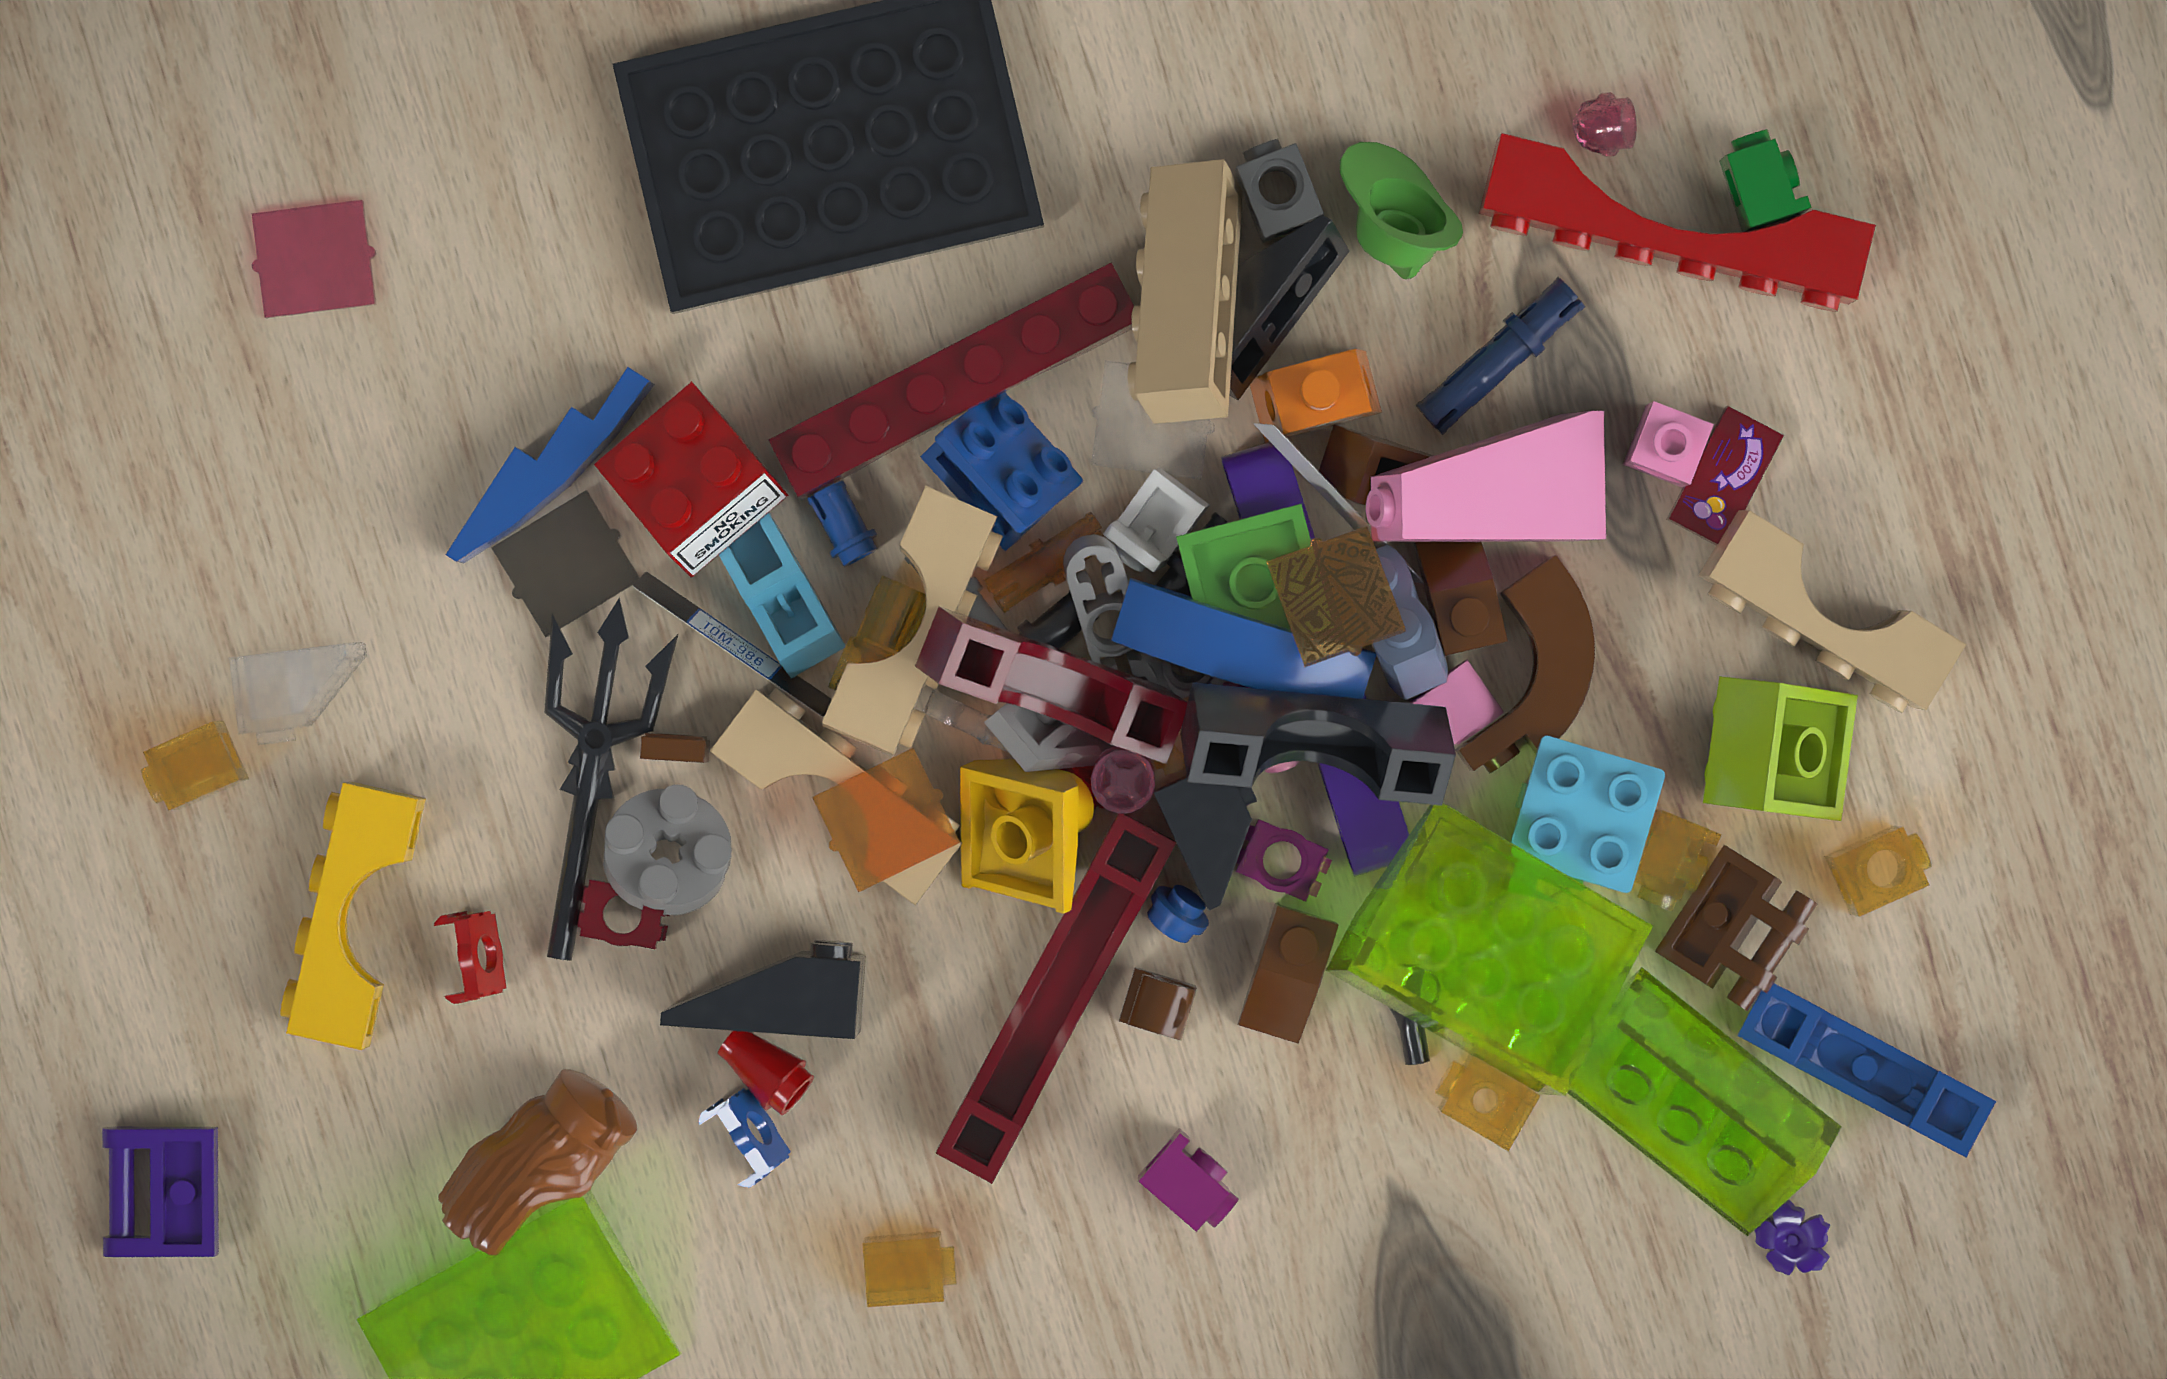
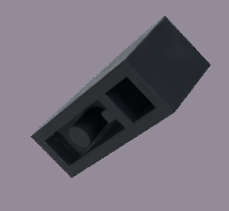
[1229,215,1349,400]

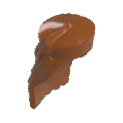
[438,1069,637,1256]

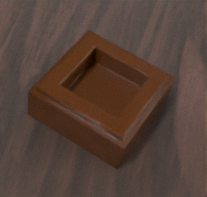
[640,733,710,763]

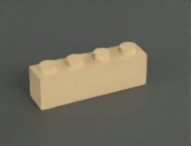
[1127,159,1243,424]

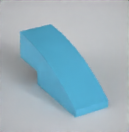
[719,512,846,678]

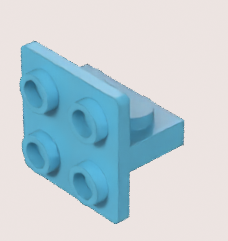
[1507,736,1665,893]

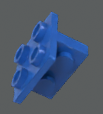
[920,392,1083,551]

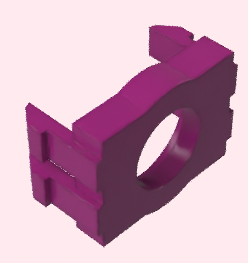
[1236,819,1332,902]

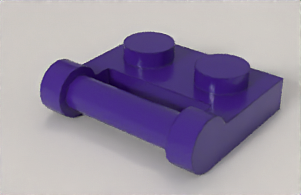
[102,1126,219,1257]

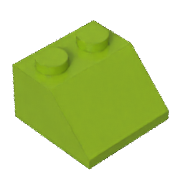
[1703,676,1858,821]

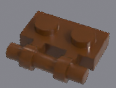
[1655,844,1817,1011]

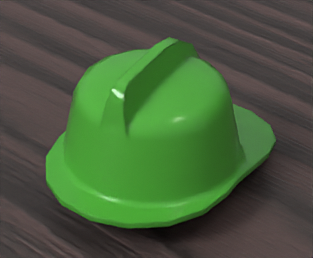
[1340,142,1463,280]

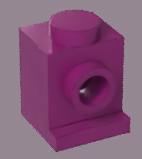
[1138,1128,1239,1232]

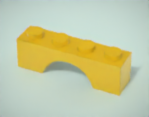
[280,782,426,1050]

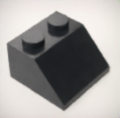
[1153,775,1257,911]

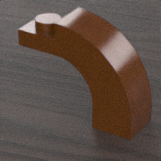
[1455,555,1595,774]

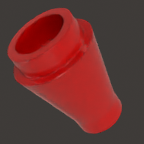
[717,1031,814,1115]

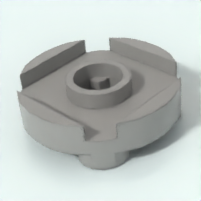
[603,784,732,915]

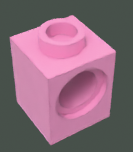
[1623,401,1714,487]

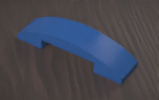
[1111,578,1376,699]
[1737,983,1996,1158]

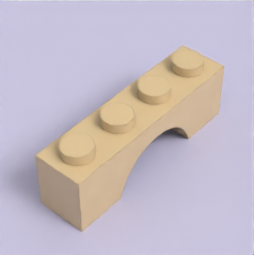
[822,485,1003,756]
[1698,510,1967,713]
[710,687,962,905]

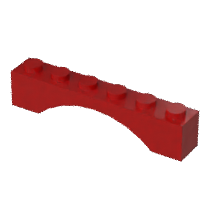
[1478,133,1876,312]

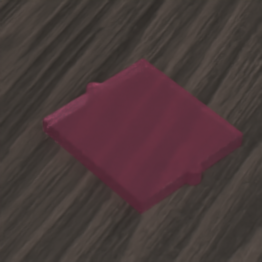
[252,200,377,319]

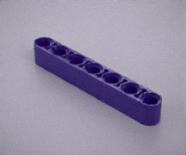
[1221,441,1415,877]

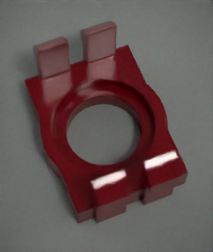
[577,879,670,949]

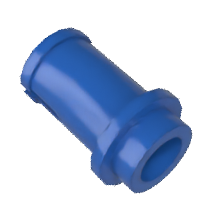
[807,481,878,567]

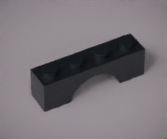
[1180,682,1456,806]

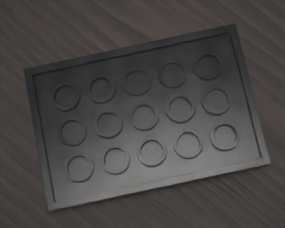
[612,0,1044,314]

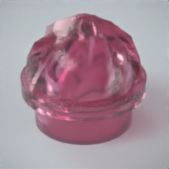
[1573,92,1637,157]

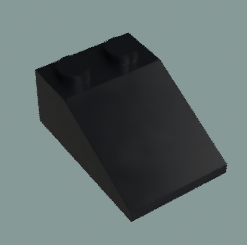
[660,940,866,1039]

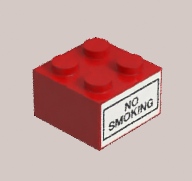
[594,381,789,578]

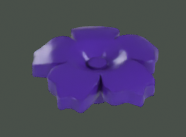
[1754,1200,1830,1275]

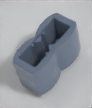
[1345,545,1448,700]

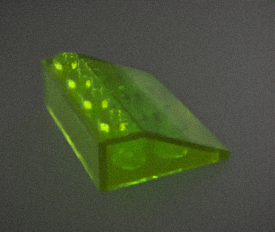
[1325,803,1653,1096]
[356,1190,682,1379]

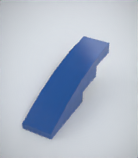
[445,367,655,564]

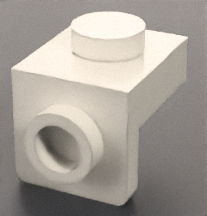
[1103,467,1210,572]

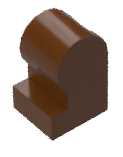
[1119,967,1197,1041]

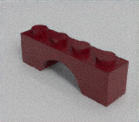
[915,606,1188,764]

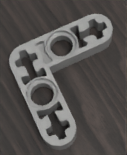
[1063,534,1228,698]

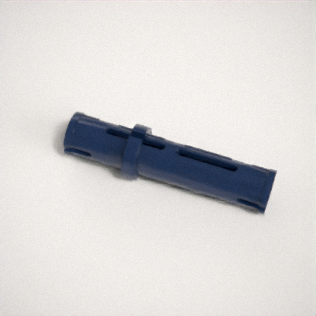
[1415,277,1585,435]

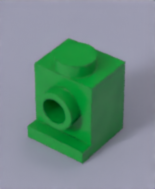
[1719,129,1812,232]

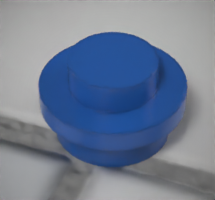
[1147,885,1209,943]

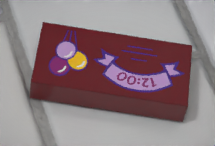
[1666,406,1784,545]

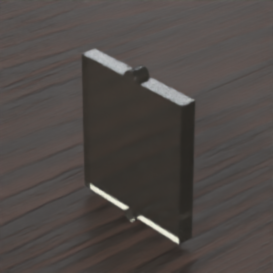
[491,490,640,638]

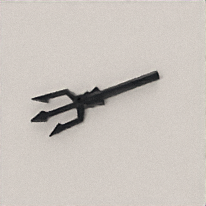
[544,597,678,961]

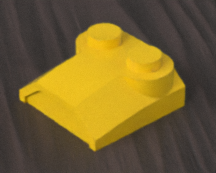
[960,759,1094,914]

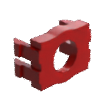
[434,911,507,1004]

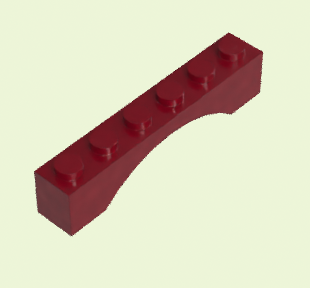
[768,262,1134,500]
[936,811,1176,1184]

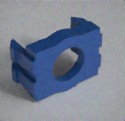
[698,1088,791,1188]

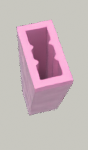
[1366,411,1606,542]

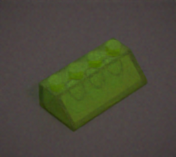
[1548,967,1842,1236]

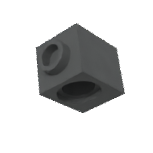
[1235,139,1324,244]

